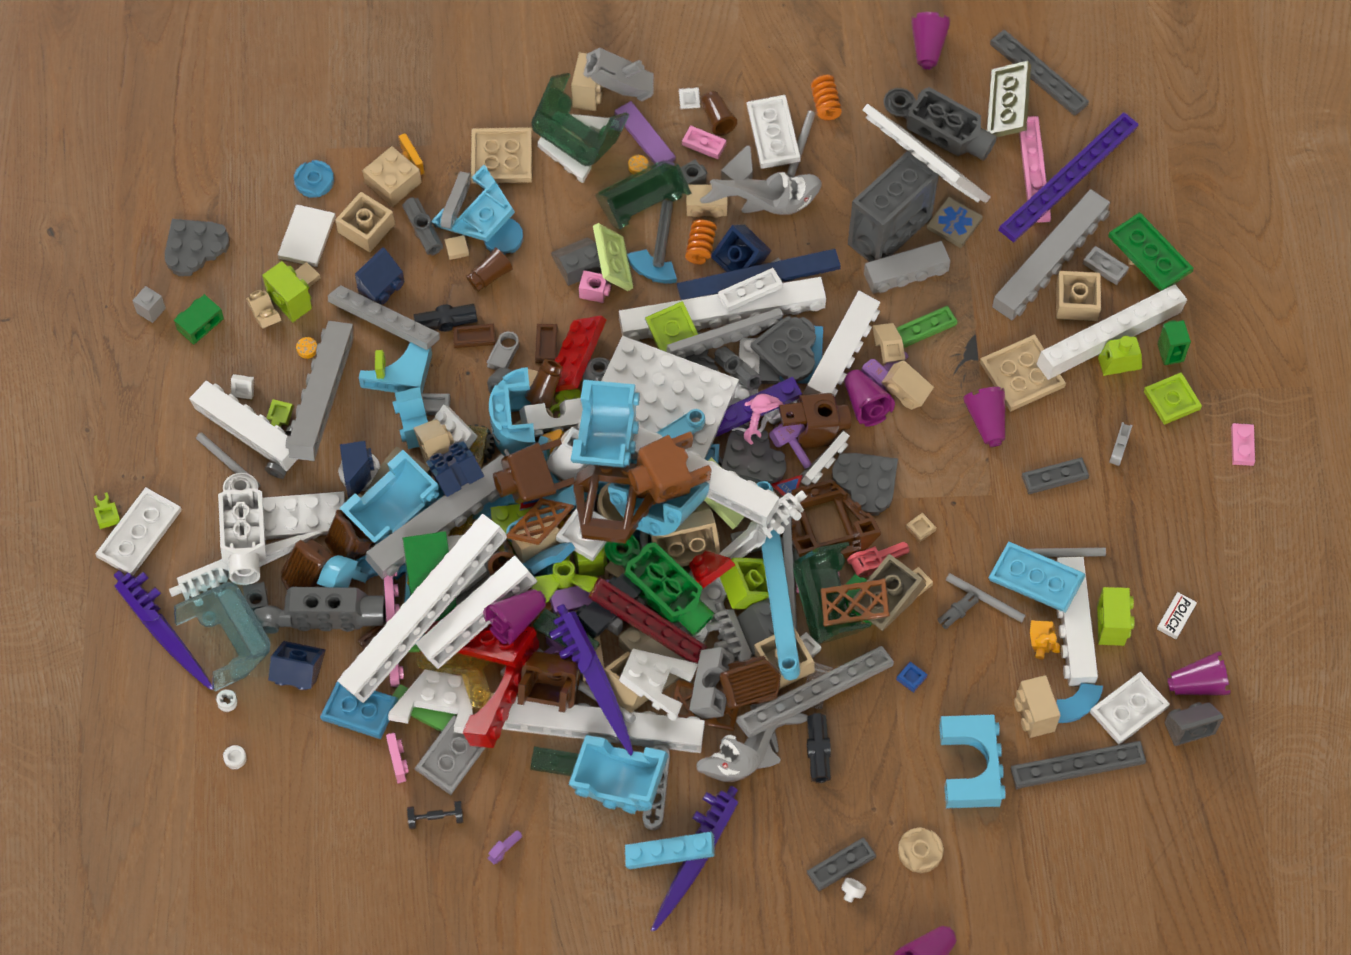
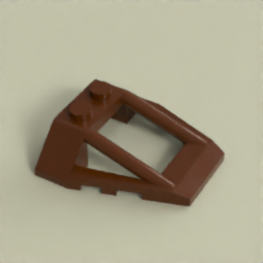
[573,463,656,543]
[792,479,881,566]

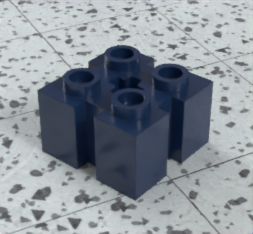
[426,441,484,497]

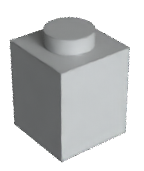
[133,286,166,323]

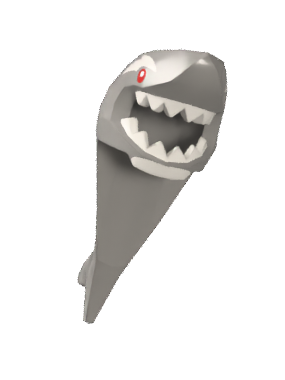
[700,172,822,215]
[696,713,808,782]

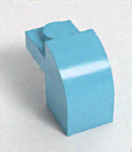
[317,556,368,588]

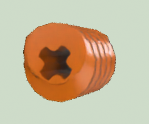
[811,75,842,120]
[685,219,717,265]

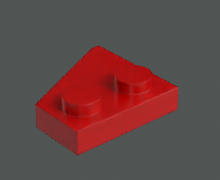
[689,551,735,589]

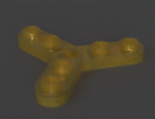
[417,651,492,708]

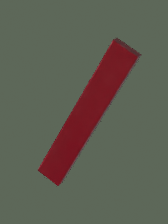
[588,577,707,664]

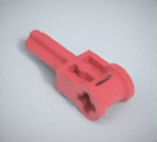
[847,542,910,578]

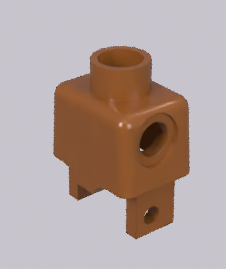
[628,431,712,503]

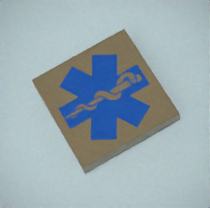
[927,197,983,248]

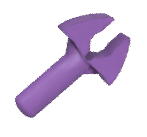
[487,831,522,864]

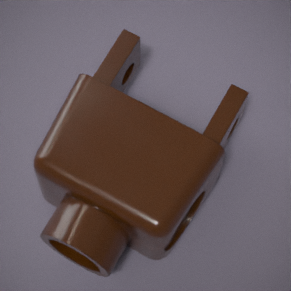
[773,393,851,450]
[493,438,575,504]
[517,651,580,713]

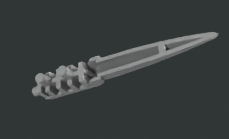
[706,602,779,753]

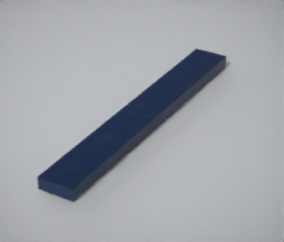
[677,249,841,300]

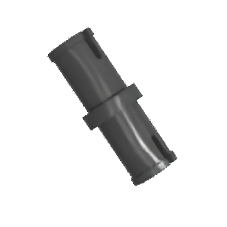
[937,591,979,629]

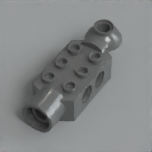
[884,87,997,161]
[252,587,386,634]

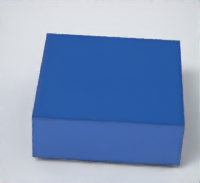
[896,661,928,693]

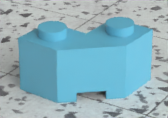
[393,387,428,449]

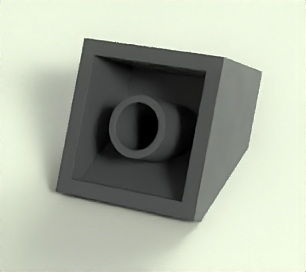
[551,237,602,286]
[737,598,774,658]
[1165,702,1223,746]

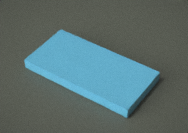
[988,541,1085,613]

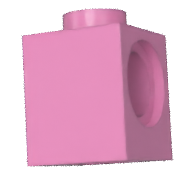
[579,271,611,303]

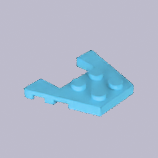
[431,165,515,242]

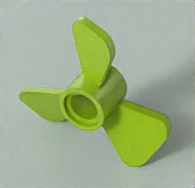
[531,554,598,603]

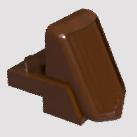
[325,510,375,560]
[281,538,334,590]
[720,655,781,709]

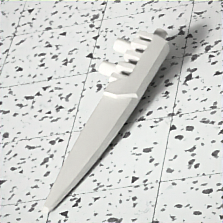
[694,490,807,579]
[169,531,323,604]

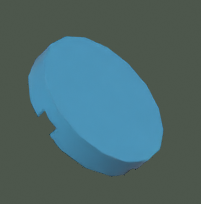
[294,160,334,198]
[484,218,523,255]

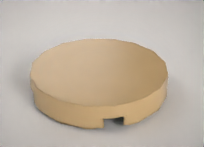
[898,827,944,873]

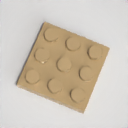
[471,128,532,183]
[980,335,1066,412]

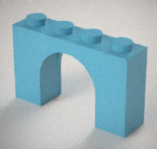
[939,715,1005,808]

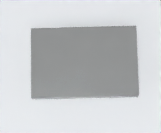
[414,716,486,795]

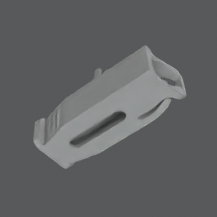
[583,48,654,101]

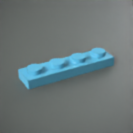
[625,832,715,869]

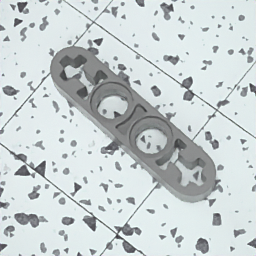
[441,171,471,229]
[643,745,670,830]

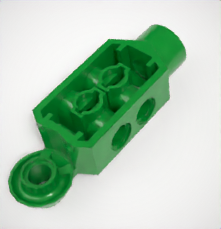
[604,535,715,636]

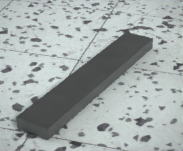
[990,30,1089,116]
[1010,741,1146,789]

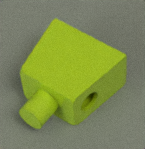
[1098,336,1142,376]

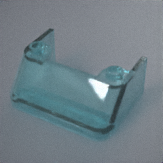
[174,582,271,691]

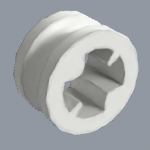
[216,690,237,712]

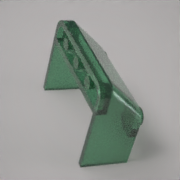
[531,73,630,166]
[595,160,692,229]
[793,542,871,644]

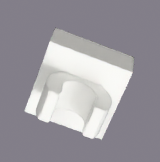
[231,374,254,399]

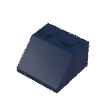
[711,224,772,272]
[355,247,405,304]
[340,441,375,499]
[268,641,326,690]

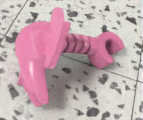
[744,394,783,445]

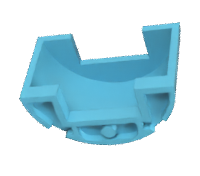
[489,367,535,456]
[571,380,640,468]
[340,450,439,545]
[608,459,709,536]
[569,735,669,814]

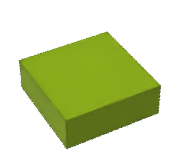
[375,350,386,379]

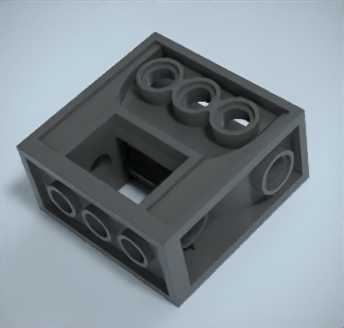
[848,151,939,262]

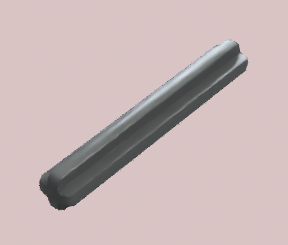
[653,200,673,268]

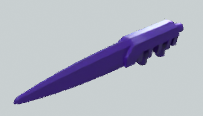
[114,571,214,690]
[549,604,633,756]
[651,786,738,931]

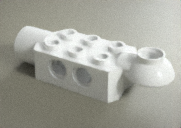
[218,473,266,585]

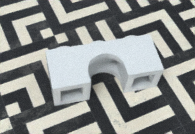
[519,398,583,437]

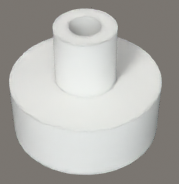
[842,878,866,902]

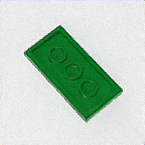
[1108,212,1194,291]
[402,531,457,621]

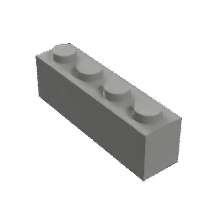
[864,241,950,294]

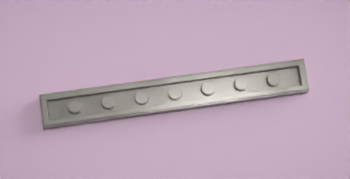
[736,646,894,738]

